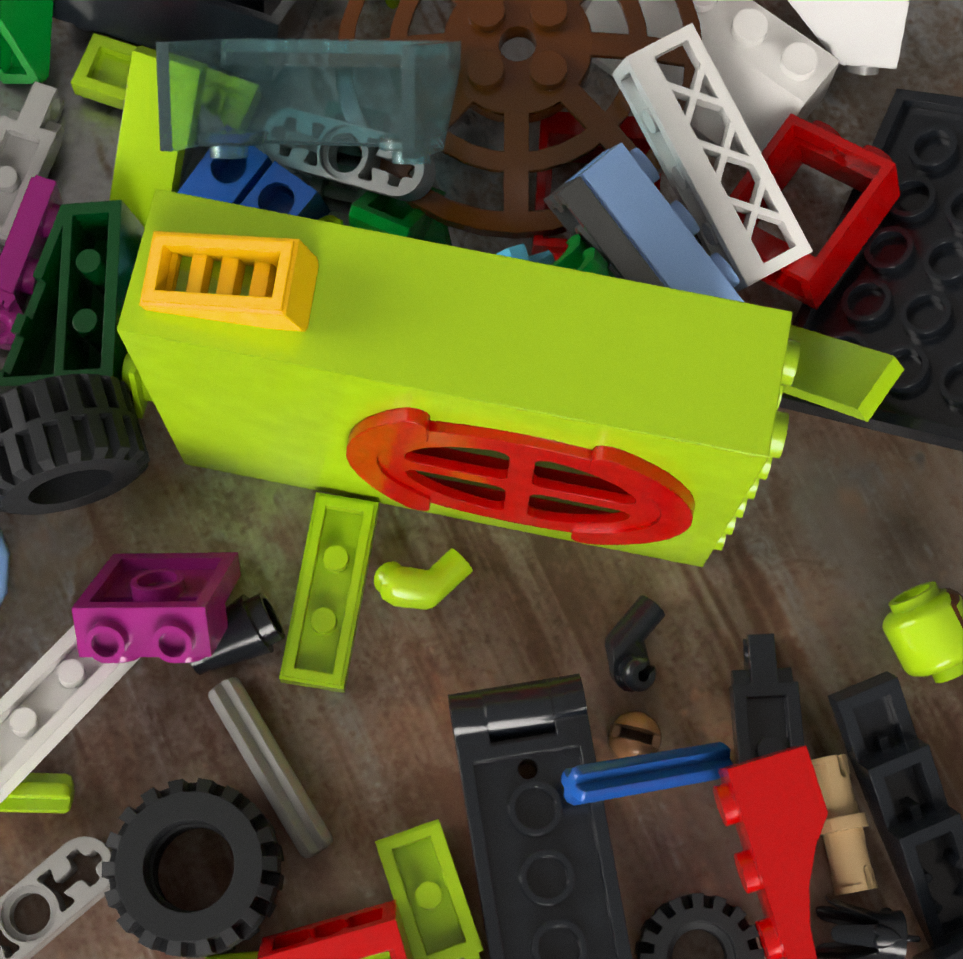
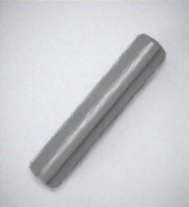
[208,677,333,858]

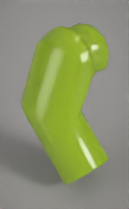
[373,548,473,610]

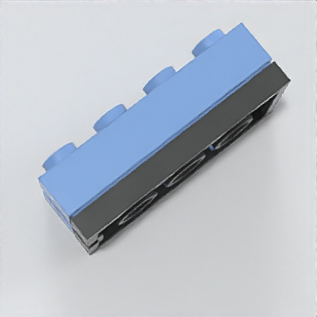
[544,142,757,305]

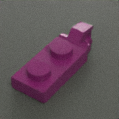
[0,175,63,351]

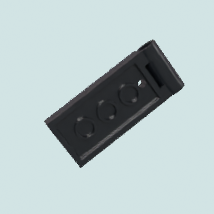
[448,673,632,959]

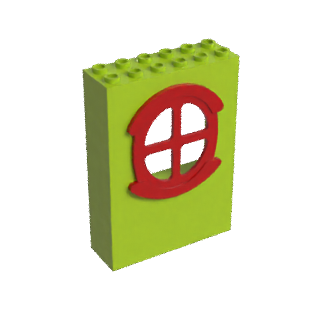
[117,189,801,567]

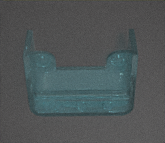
[156,38,461,165]

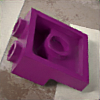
[72,552,241,663]

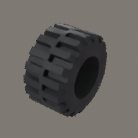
[0,374,150,515]
[102,778,284,958]

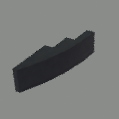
[828,671,963,947]

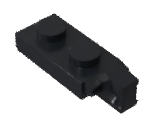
[729,633,804,764]

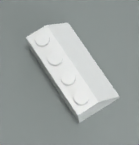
[585,0,840,171]

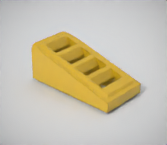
[139,231,319,332]

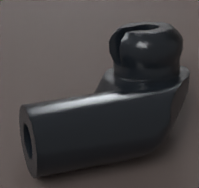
[605,595,665,692]

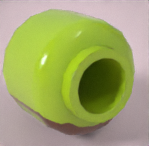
[882,581,963,683]

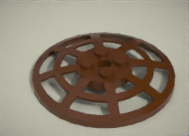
[335,0,702,239]

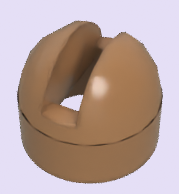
[607,711,662,759]

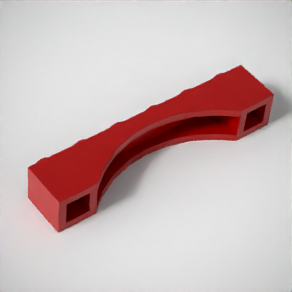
[713,745,828,959]

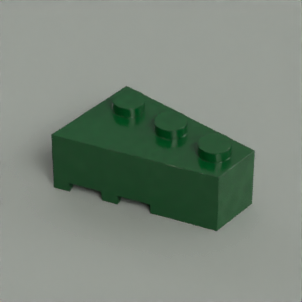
[0,200,145,405]

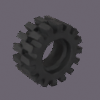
[634,893,764,959]

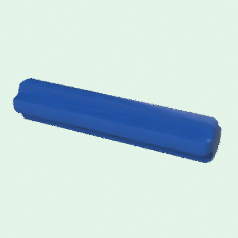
[561,742,733,806]

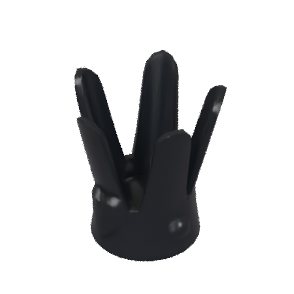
[815,896,921,959]

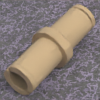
[811,754,878,896]

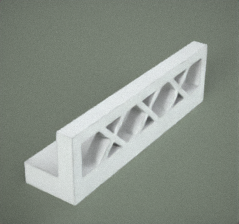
[612,23,813,292]

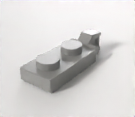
[0,81,65,245]

